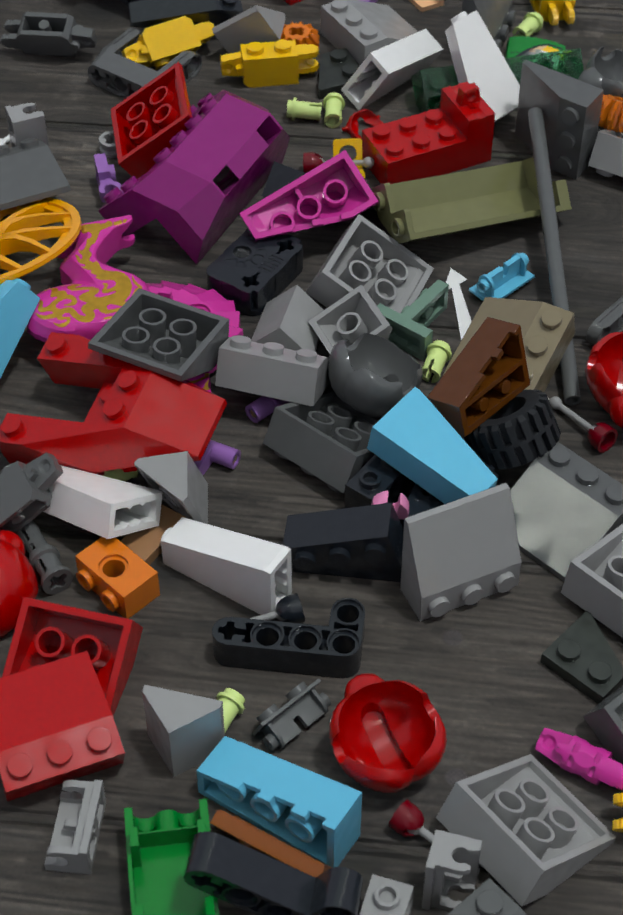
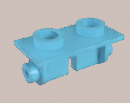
[469,253,535,301]

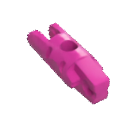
[535,728,623,790]

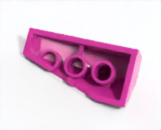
[239,150,379,241]

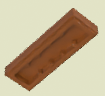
[210,809,333,878]

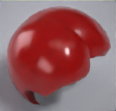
[585,332,623,428]
[0,530,38,638]
[329,673,447,793]

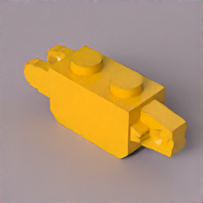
[121,16,215,70]

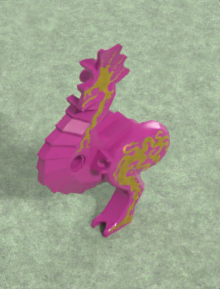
[26,215,243,393]

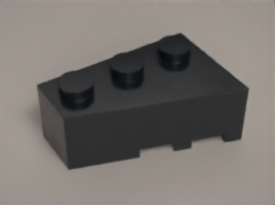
[283,503,404,582]

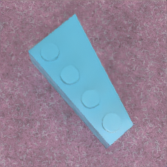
[196,736,362,867]

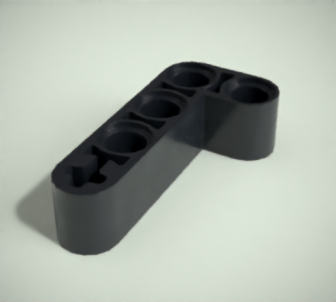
[212,598,365,679]
[184,832,363,915]

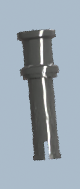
[16,519,73,594]

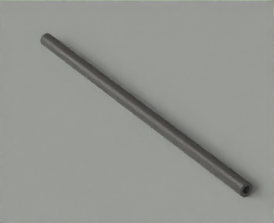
[528,107,581,406]

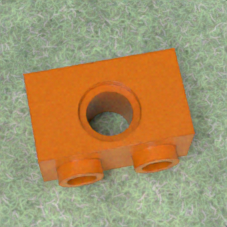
[75,537,160,619]

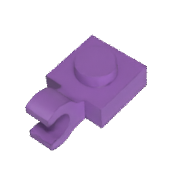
[94,153,121,203]

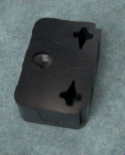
[207,228,303,317]

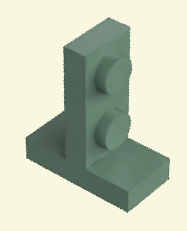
[377,279,449,361]

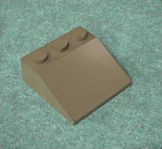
[442,297,575,392]

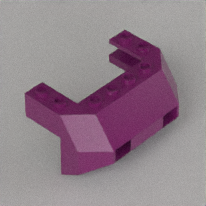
[98,89,290,265]

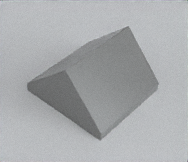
[212,5,286,54]
[308,284,392,354]
[251,285,324,352]
[133,451,208,524]
[142,685,225,777]

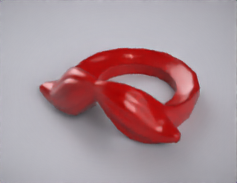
[342,109,384,140]

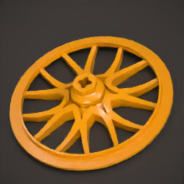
[0,197,82,284]

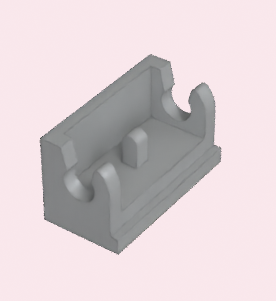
[5,103,49,148]
[44,780,106,875]
[422,829,482,912]

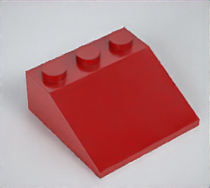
[110,62,192,179]
[2,597,143,716]
[0,651,125,802]

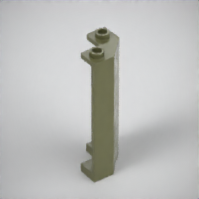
[372,157,572,244]

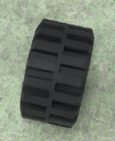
[468,389,561,470]

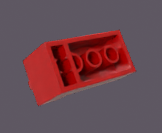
[362,81,495,184]

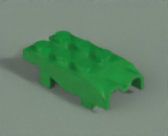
[124,798,219,915]

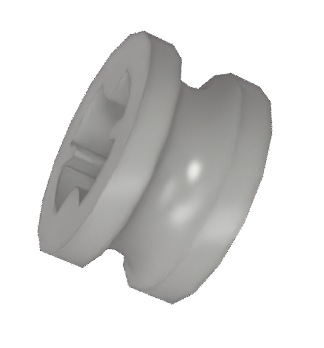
[99,131,117,158]

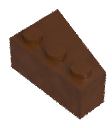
[427,317,530,437]

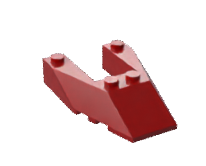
[0,332,227,476]

